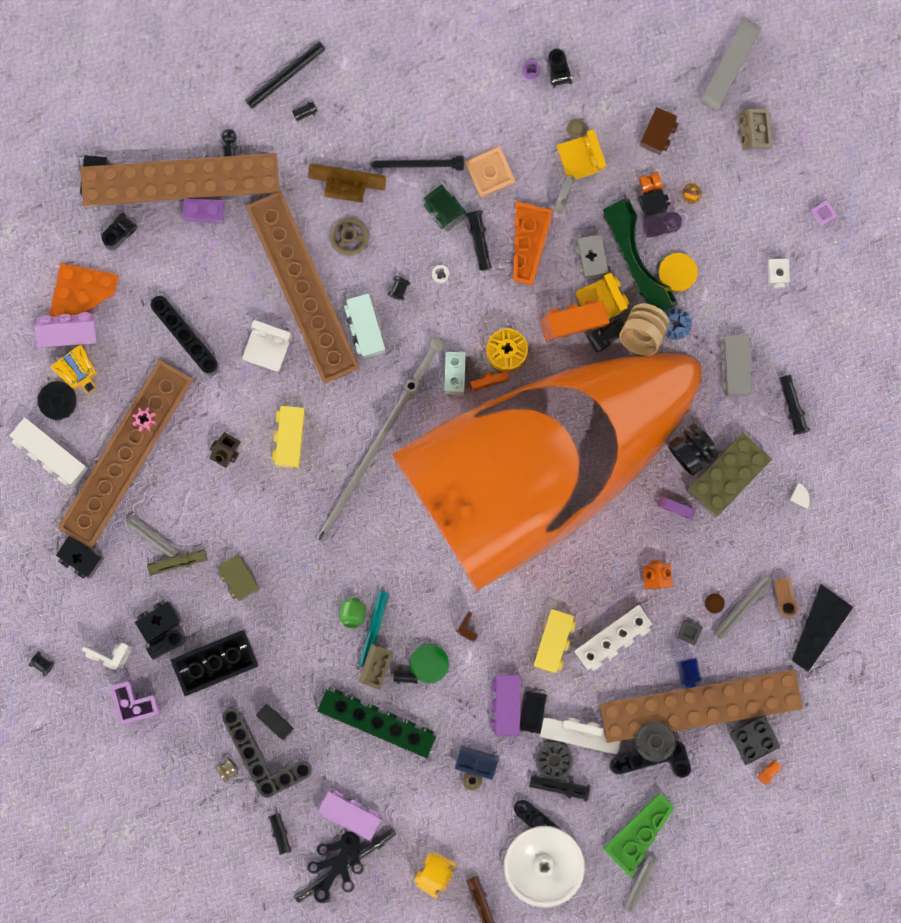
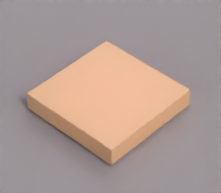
[464,146,516,198]

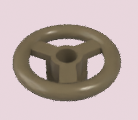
[330,217,369,256]

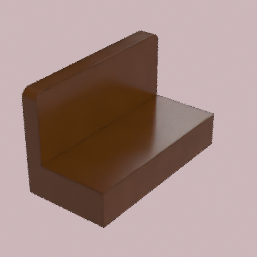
[457,611,478,643]

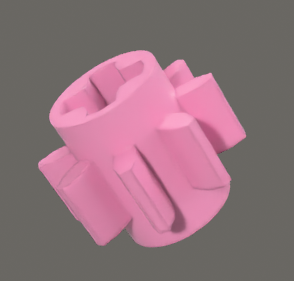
[132,407,157,432]

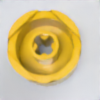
[414,852,457,899]

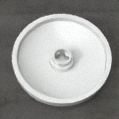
[504,826,585,907]

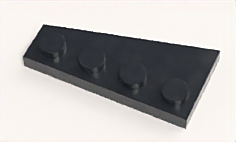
[791,584,853,672]

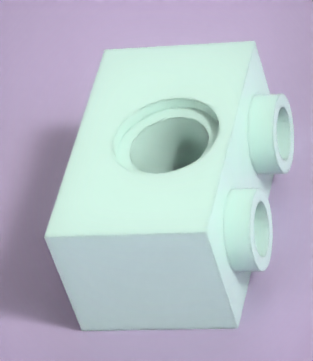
[445,352,465,394]

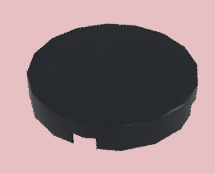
[38,381,77,420]

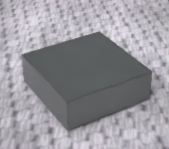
[677,619,703,646]

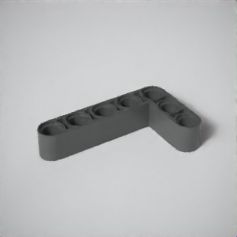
[222,708,313,798]

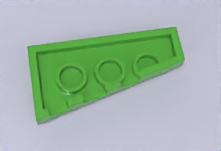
[603,792,674,877]

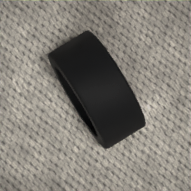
[256,704,294,740]

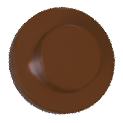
[705,594,725,613]

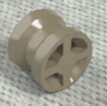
[215,758,239,783]

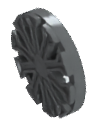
[536,742,573,780]

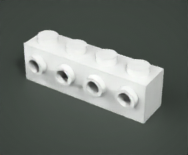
[9,417,88,486]
[573,605,652,671]

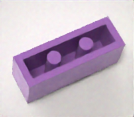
[492,675,520,736]

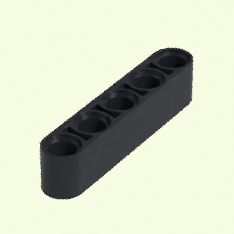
[150,296,219,376]

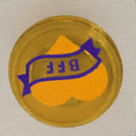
[682,184,702,204]

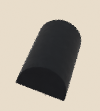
[170,630,259,697]

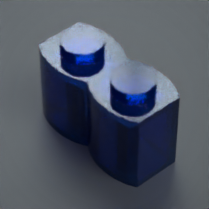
[676,658,702,689]

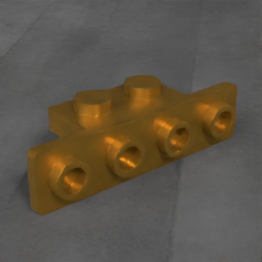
[308,164,387,203]

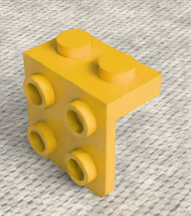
[576,273,629,319]

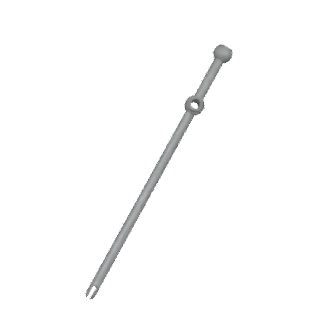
[316,337,445,542]

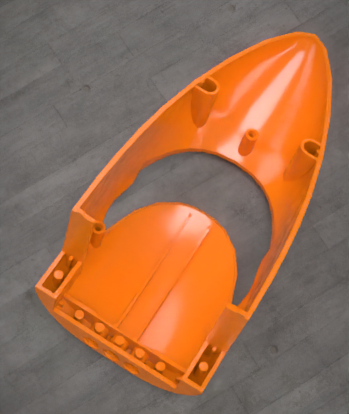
[391,353,702,591]

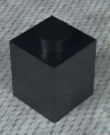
[639,190,670,218]

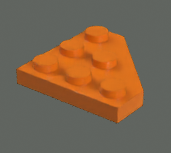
[49,263,119,317]

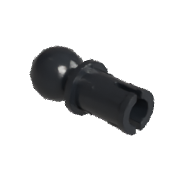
[222,129,237,157]

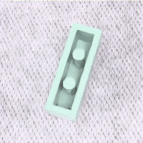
[344,294,386,359]

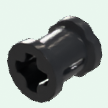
[387,276,411,301]
[28,651,55,677]

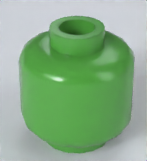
[339,598,366,628]

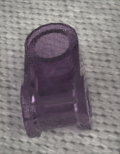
[643,212,682,237]

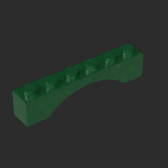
[603,199,679,312]

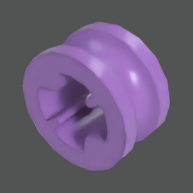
[522,60,540,80]

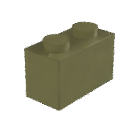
[218,554,260,601]

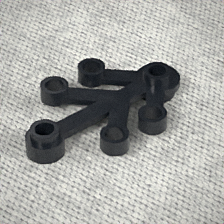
[307,831,364,904]

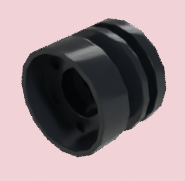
[667,423,719,476]

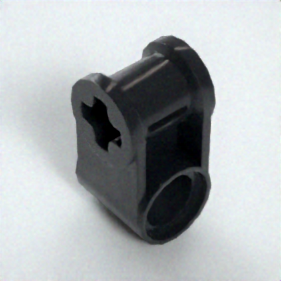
[548,48,572,88]
[101,213,138,250]

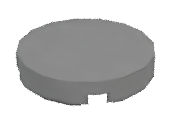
[554,174,575,213]

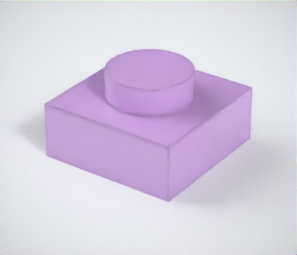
[810,200,838,228]

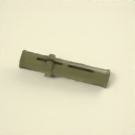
[147,549,208,576]

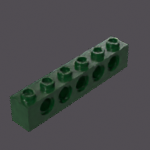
[317,688,436,759]

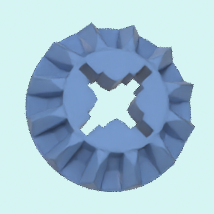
[665,308,692,340]

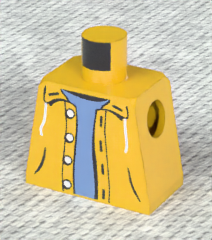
[50,344,97,395]

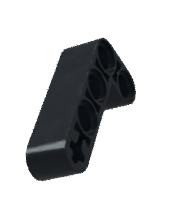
[609,741,691,778]

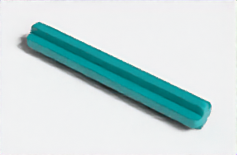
[359,591,389,667]

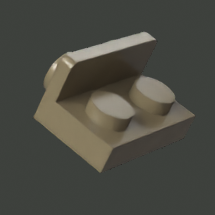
[738,109,772,151]
[358,644,393,690]

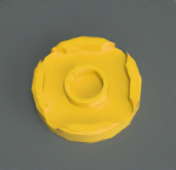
[658,253,698,292]

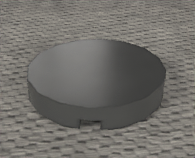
[636,722,676,762]

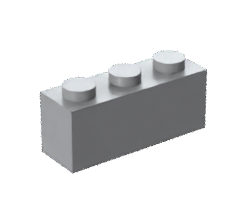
[720,335,752,397]

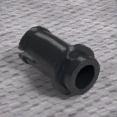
[292,101,318,122]
[393,668,418,684]

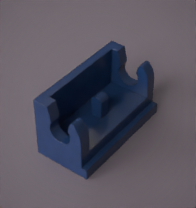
[454,745,499,780]

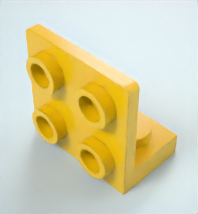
[557,129,606,180]

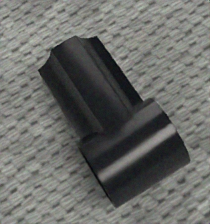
[586,318,624,353]
[145,630,186,660]

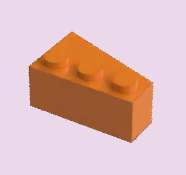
[540,299,609,343]

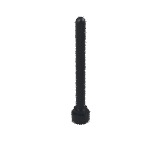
[370,155,464,171]

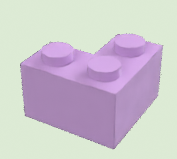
[110,681,161,725]

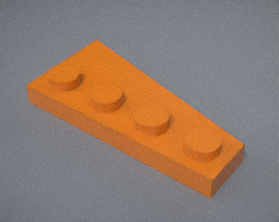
[513,201,554,286]

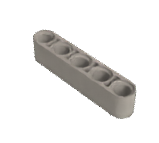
[700,19,761,111]

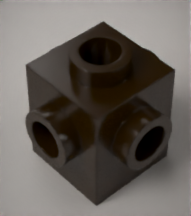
[209,432,241,468]

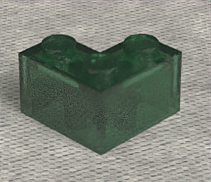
[423,184,466,232]

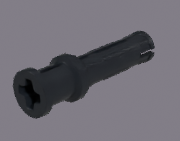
[465,210,492,271]
[779,375,810,435]
[529,775,591,802]

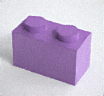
[183,198,225,224]

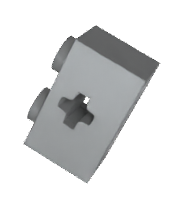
[574,234,608,280]

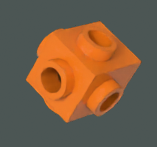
[643,560,673,590]

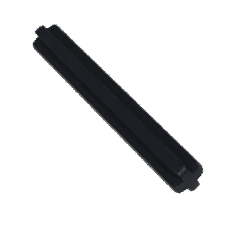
[246,41,325,109]

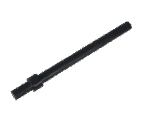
[294,828,397,903]

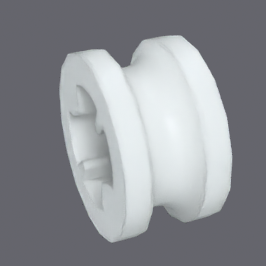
[432,265,450,284]

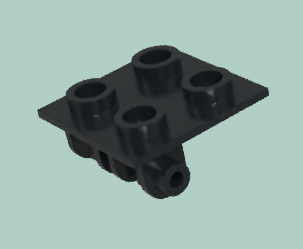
[729,715,780,766]

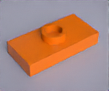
[470,371,510,391]

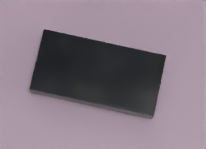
[521,691,547,734]

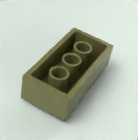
[687,432,772,518]

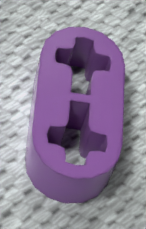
[657,497,696,520]

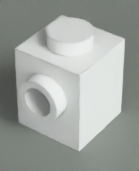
[767,259,790,289]

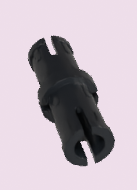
[268,813,292,855]

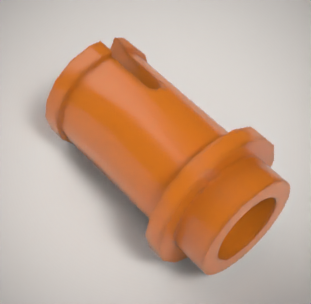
[757,759,782,786]

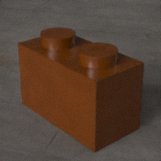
[639,107,679,155]

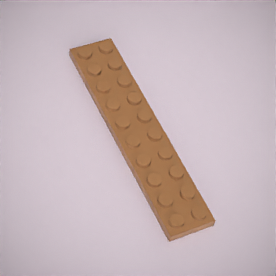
[80,153,280,207]
[245,191,360,385]
[57,360,193,549]
[600,670,803,743]

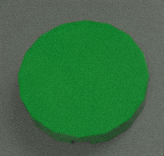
[409,644,449,684]

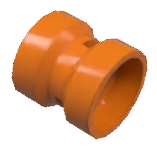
[639,171,663,195]

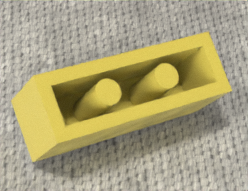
[272,406,305,469]
[533,609,576,674]

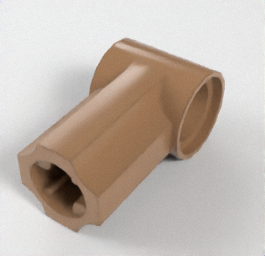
[773,578,798,619]

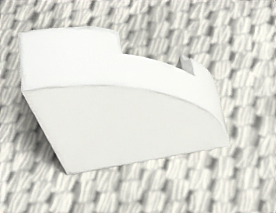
[789,483,810,509]

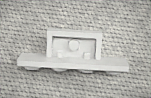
[540,718,620,755]

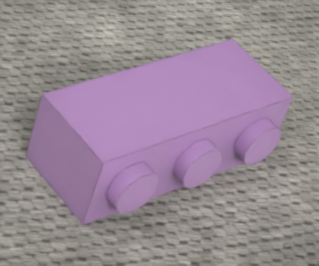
[34,312,98,347]
[317,790,382,841]

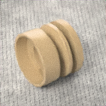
[620,303,670,356]

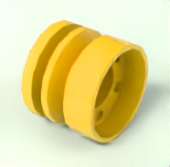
[487,328,528,373]

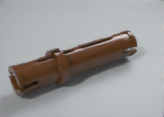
[466,876,495,923]

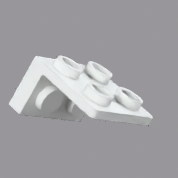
[242,320,292,372]
[82,642,133,670]

